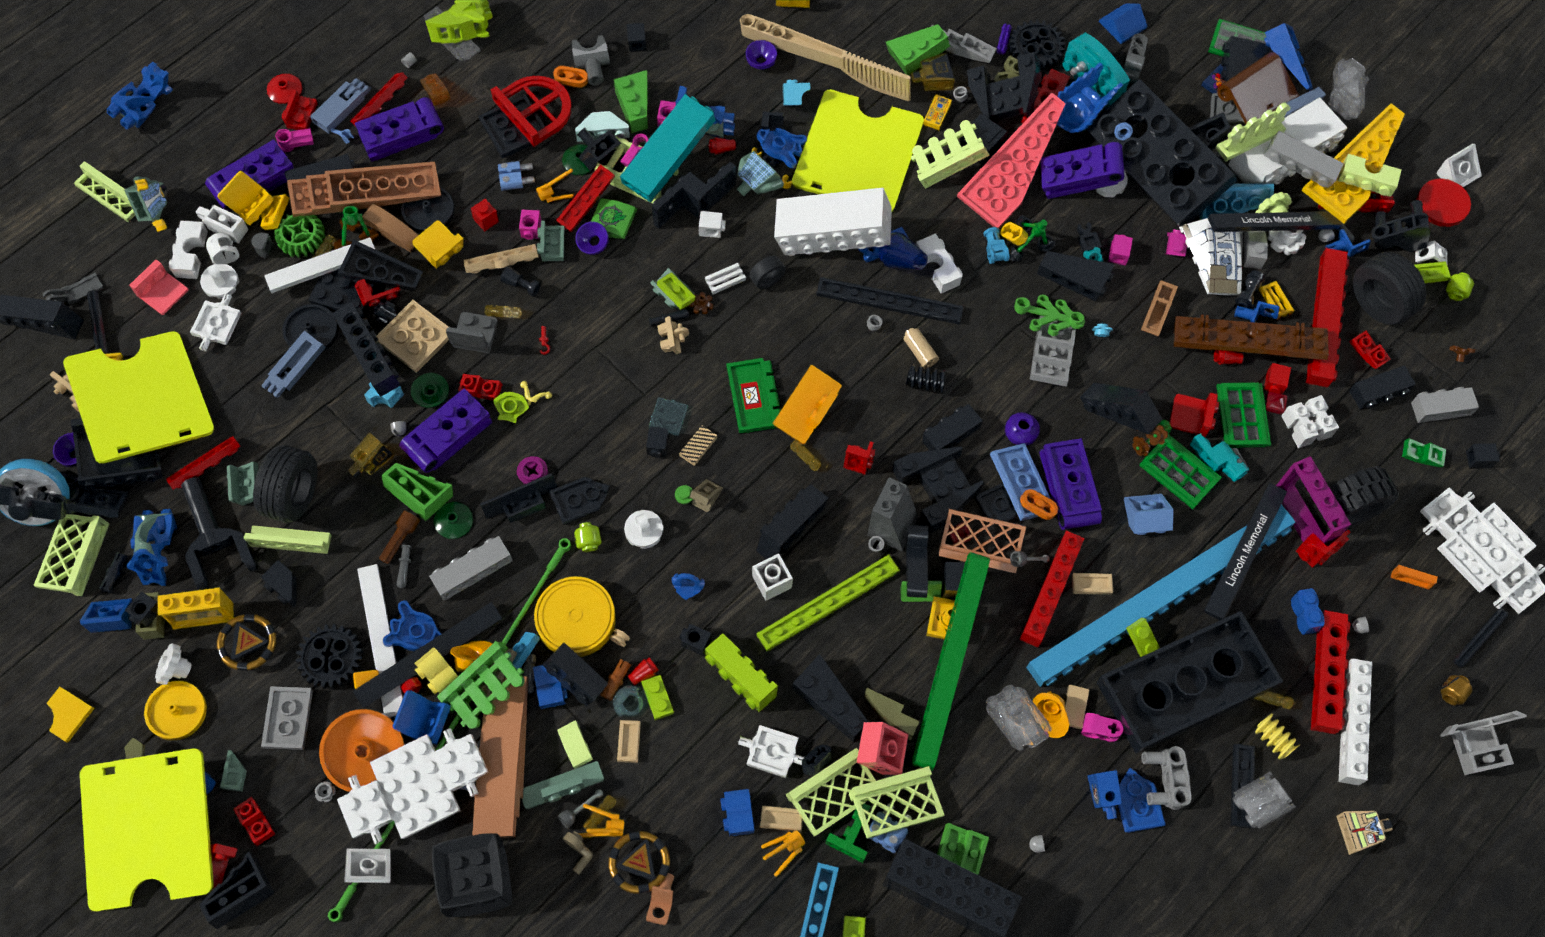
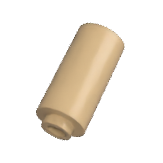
[903,328,939,369]

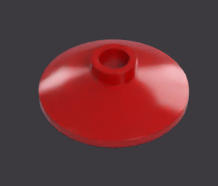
[267,74,302,104]

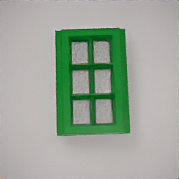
[1208,19,1266,56]
[1216,383,1271,448]
[1139,434,1222,509]

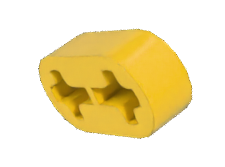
[1000,222,1028,246]

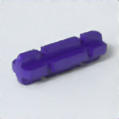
[996,24,1012,55]

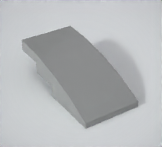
[1030,315,1076,387]

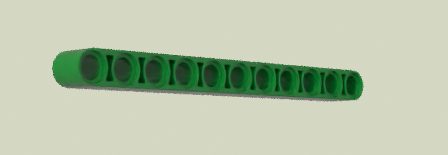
[912,552,990,771]

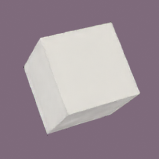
[752,554,793,600]

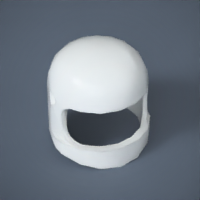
[206,233,240,264]

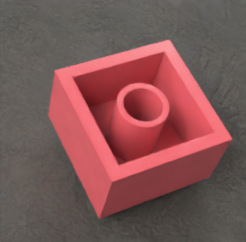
[857,722,908,775]

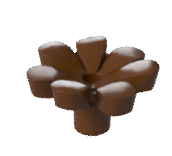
[689,292,713,314]
[1450,345,1476,362]

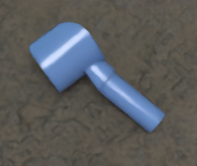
[331,128,354,143]

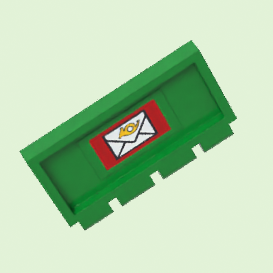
[726,358,781,434]

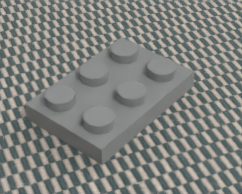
[261,686,313,750]

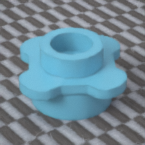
[1092,324,1112,337]

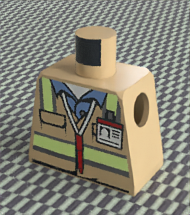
[1336,811,1392,855]

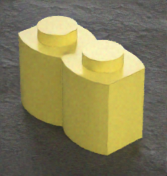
[414,647,458,694]

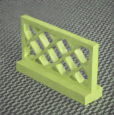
[34,514,109,596]
[785,748,876,836]
[849,766,944,839]

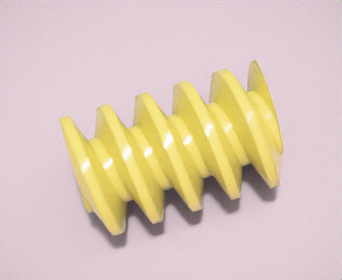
[1255,713,1300,760]

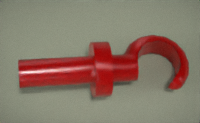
[539,326,550,355]

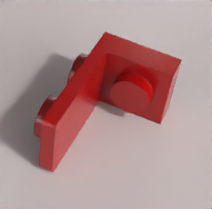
[355,279,400,307]
[210,844,237,890]

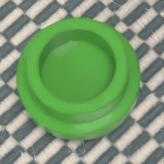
[675,485,693,504]

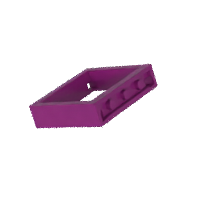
[1276,456,1351,547]

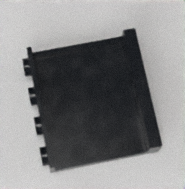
[1220,36,1289,106]
[71,418,162,490]

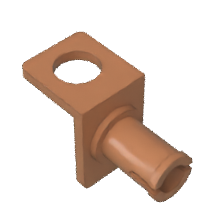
[646,873,674,925]

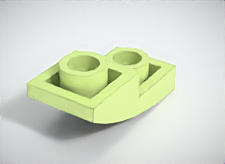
[557,720,593,769]

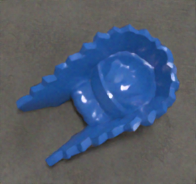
[1057,62,1123,133]

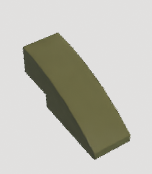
[864,688,919,740]

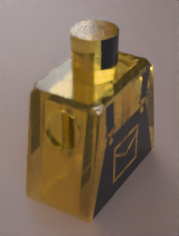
[911,53,955,91]
[348,432,394,478]

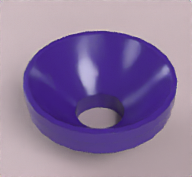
[746,40,777,69]
[576,222,609,255]
[1005,412,1039,446]
[53,433,77,467]

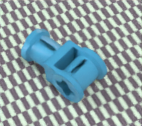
[984,227,1009,264]

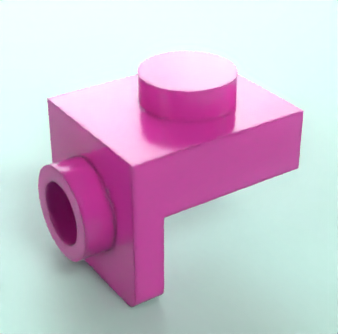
[1166,229,1187,256]

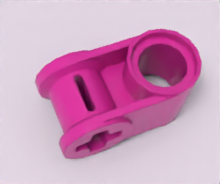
[1082,713,1123,742]

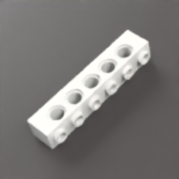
[1339,659,1372,785]

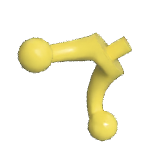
[520,381,552,405]

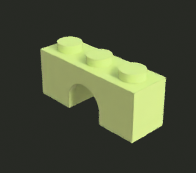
[1338,154,1401,197]

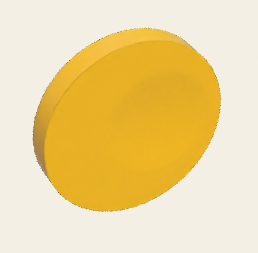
[144,681,207,741]

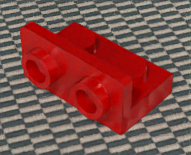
[282,90,318,130]
[843,441,876,475]

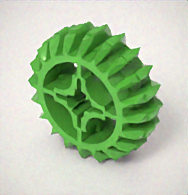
[275,214,325,258]

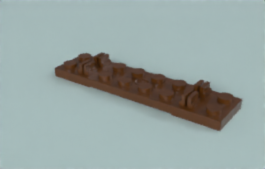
[1174,315,1329,360]

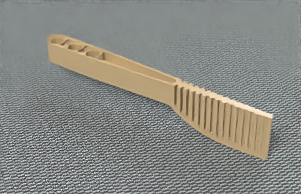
[740,14,911,101]

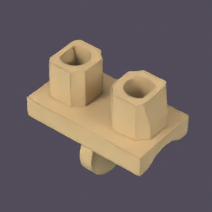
[658,316,689,354]

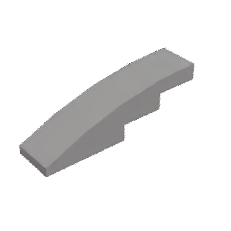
[931,25,997,63]

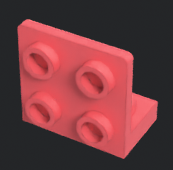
[129,260,189,315]

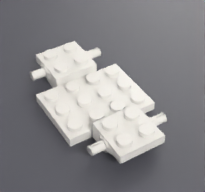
[1420,487,1545,614]
[337,729,489,844]

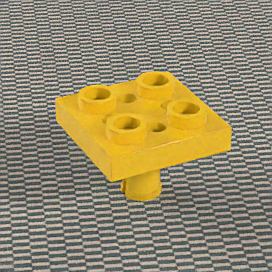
[926,596,955,639]

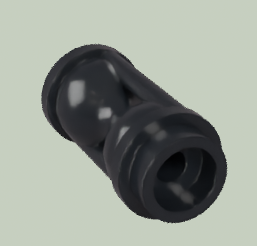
[1235,271,1265,309]

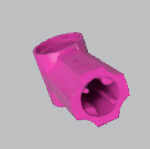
[275,128,314,152]
[620,134,649,167]

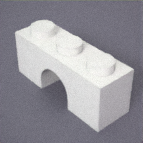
[169,221,208,279]
[915,233,963,293]

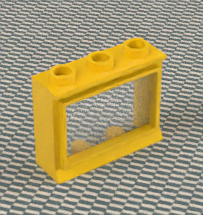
[158,588,234,630]

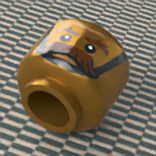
[1440,675,1473,705]

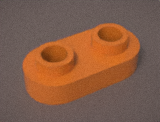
[553,66,588,88]
[1020,489,1058,520]

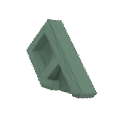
[220,750,247,791]

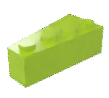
[705,634,778,712]

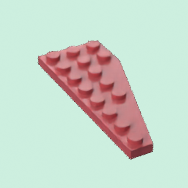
[957,93,1065,228]

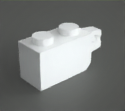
[196,205,248,243]

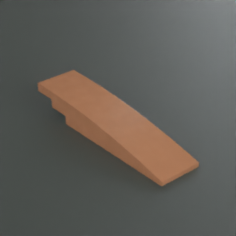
[287,162,441,217]
[472,676,528,838]

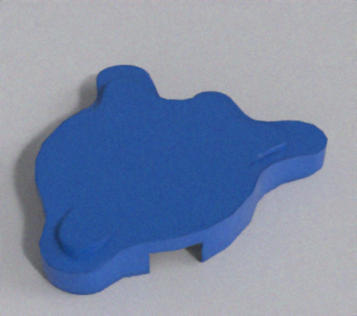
[756,128,807,168]
[383,601,441,652]

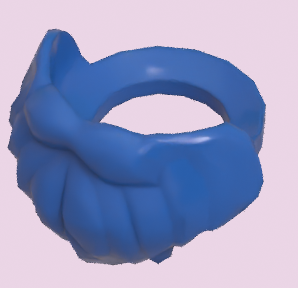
[672,573,705,600]

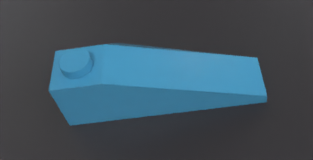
[1199,184,1274,220]

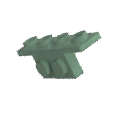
[522,761,604,809]

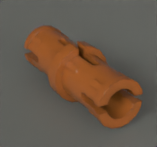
[600,659,631,701]

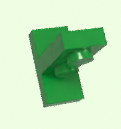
[825,803,871,863]

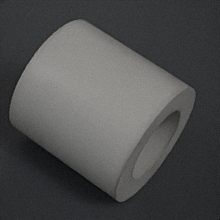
[401,53,417,68]

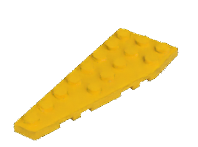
[1302,104,1405,224]

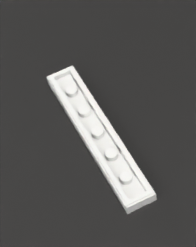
[264,238,375,293]

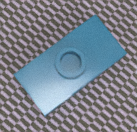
[512,632,540,669]

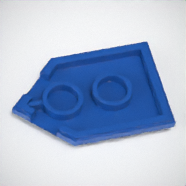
[1118,768,1166,833]

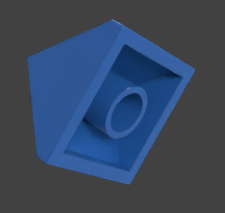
[1099,4,1147,44]
[80,598,132,633]

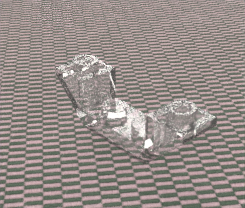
[424,7,481,61]

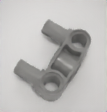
[1141,746,1191,810]

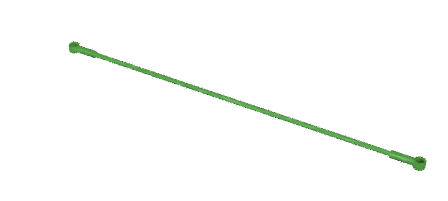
[328,538,571,922]

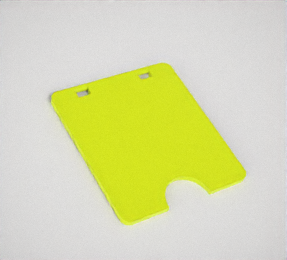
[792,90,924,213]
[63,331,214,463]
[80,749,214,911]

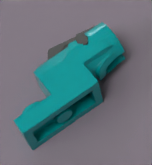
[1190,433,1249,482]

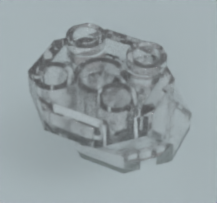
[1329,59,1369,120]
[986,685,1052,750]
[1232,771,1297,829]

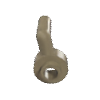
[563,831,593,875]

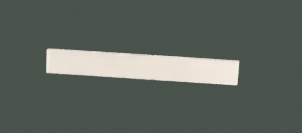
[357,564,403,719]

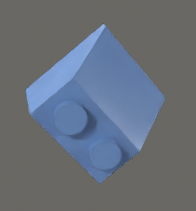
[1124,494,1173,535]

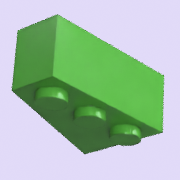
[886,25,950,75]
[614,70,648,134]
[382,463,453,521]

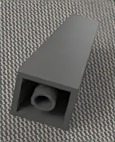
[867,477,919,552]

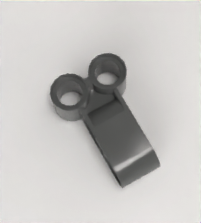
[1123,34,1148,84]

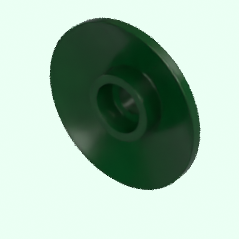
[562,144,595,176]
[411,373,449,408]
[434,502,473,539]

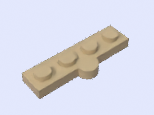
[464,244,538,274]

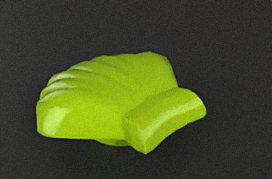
[493,392,529,423]

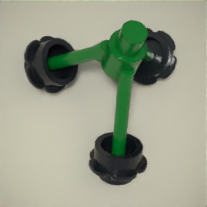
[1008,215,1055,262]

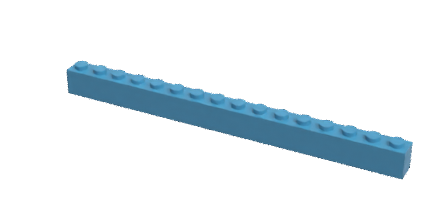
[1026,504,1296,687]

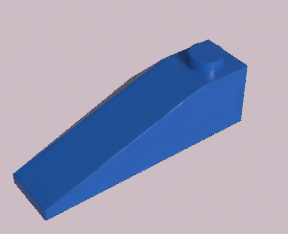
[1264,23,1313,90]

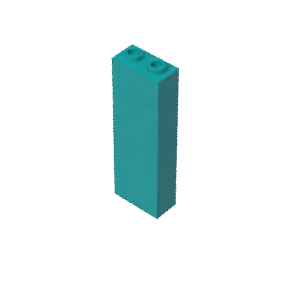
[620,94,715,203]

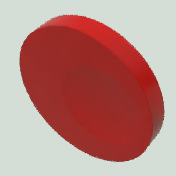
[1417,179,1471,227]

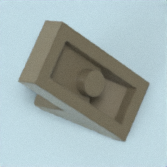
[690,479,723,512]

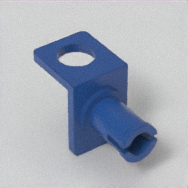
[1325,229,1371,257]
[1234,301,1280,323]

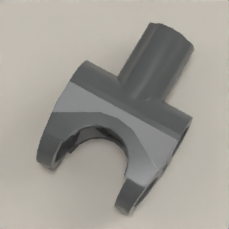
[572,35,610,85]

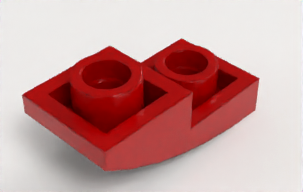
[1349,330,1390,369]
[458,374,503,400]
[234,797,275,846]

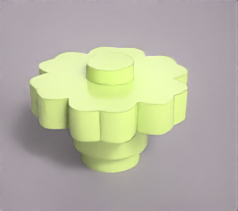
[1255,192,1292,213]

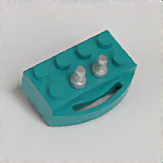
[1063,33,1130,109]

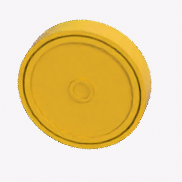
[534,576,616,657]

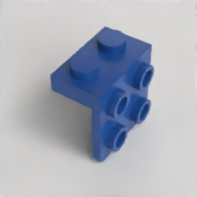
[393,690,451,745]

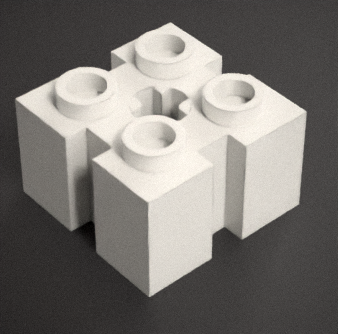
[1282,395,1339,448]

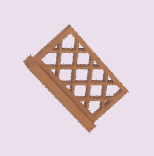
[939,509,1026,573]

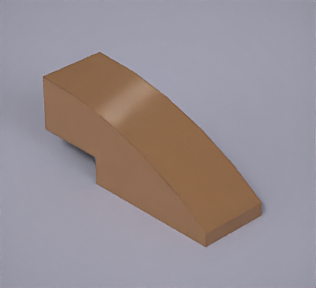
[363,203,419,252]
[1141,280,1178,336]

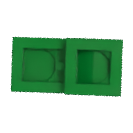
[1402,438,1446,467]

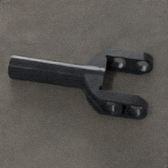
[181,477,258,590]

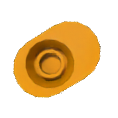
[450,641,493,672]
[1032,691,1069,738]

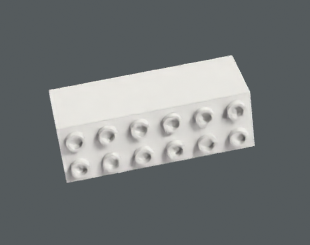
[1228,98,1347,185]
[774,188,892,256]

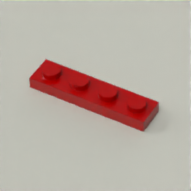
[351,72,408,126]
[556,164,615,233]
[166,436,241,490]

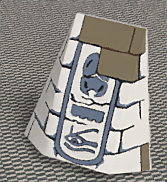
[1179,218,1243,296]

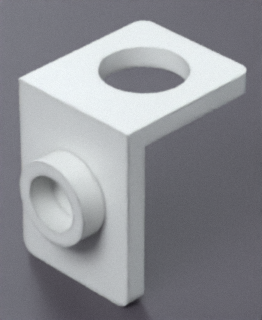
[1415,241,1447,263]

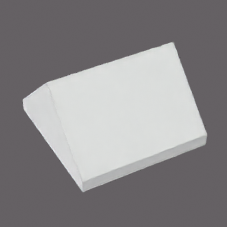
[1436,144,1482,187]
[345,849,390,883]

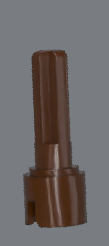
[379,510,420,564]

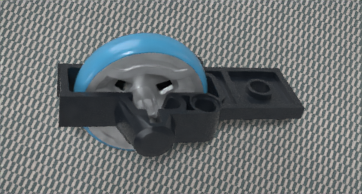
[0,459,129,526]

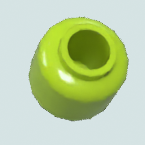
[1446,273,1474,301]
[574,522,601,552]

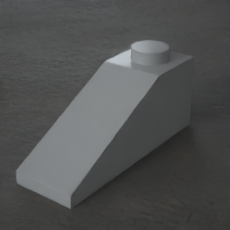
[1243,231,1268,269]

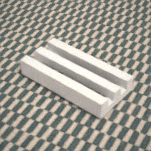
[705,263,746,294]

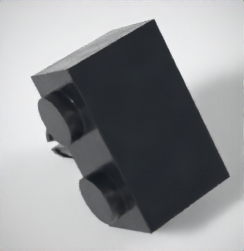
[577,127,621,171]

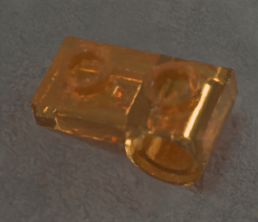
[420,73,451,107]

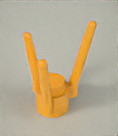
[536,169,574,203]
[578,804,624,838]
[761,830,805,877]

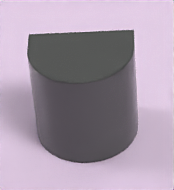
[252,233,273,258]

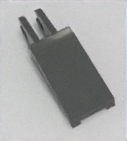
[43,272,103,305]

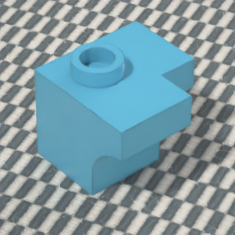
[783,80,810,106]
[364,382,404,408]

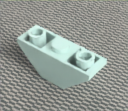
[575,111,630,142]

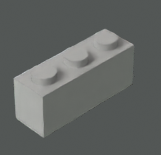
[1411,387,1479,423]

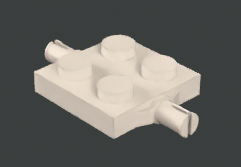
[190,293,242,351]
[738,725,805,778]

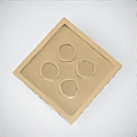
[376,300,449,373]

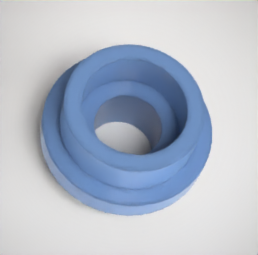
[1114,122,1133,140]

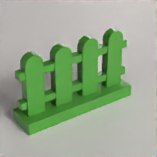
[437,641,525,729]

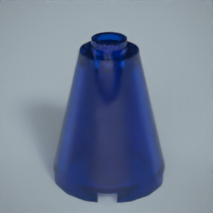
[879,232,928,270]

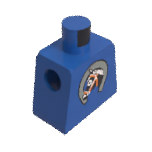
[1087,770,1122,820]

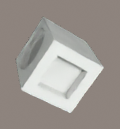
[699,211,726,238]

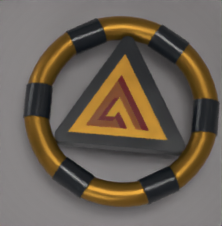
[217,614,276,671]
[608,831,670,894]

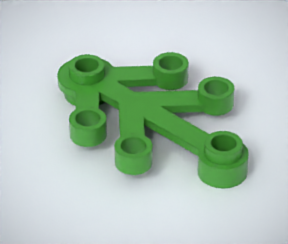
[1014,295,1085,336]

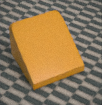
[353,670,379,689]

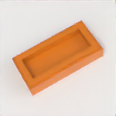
[1391,565,1438,589]

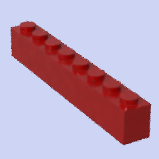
[1306,248,1349,388]

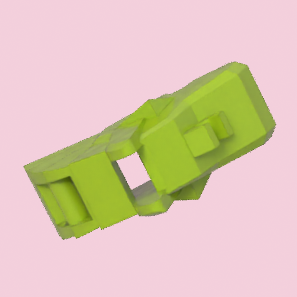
[425,0,493,44]

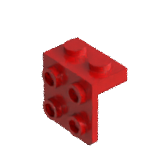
[1169,393,1219,437]
[1296,530,1351,568]

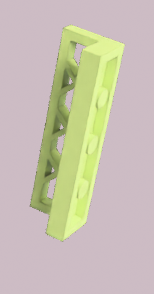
[74,161,135,222]
[244,526,331,554]

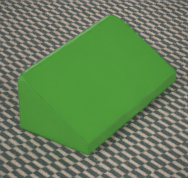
[900,581,942,602]

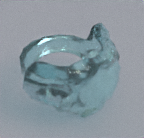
[613,685,643,716]

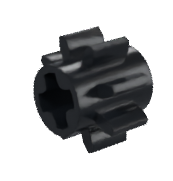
[373,301,397,324]

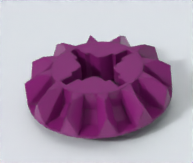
[517,456,548,484]

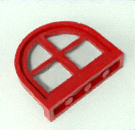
[491,76,571,146]

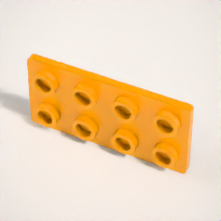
[773,365,842,444]

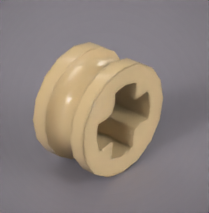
[610,629,630,647]

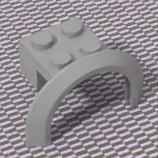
[1440,711,1527,775]

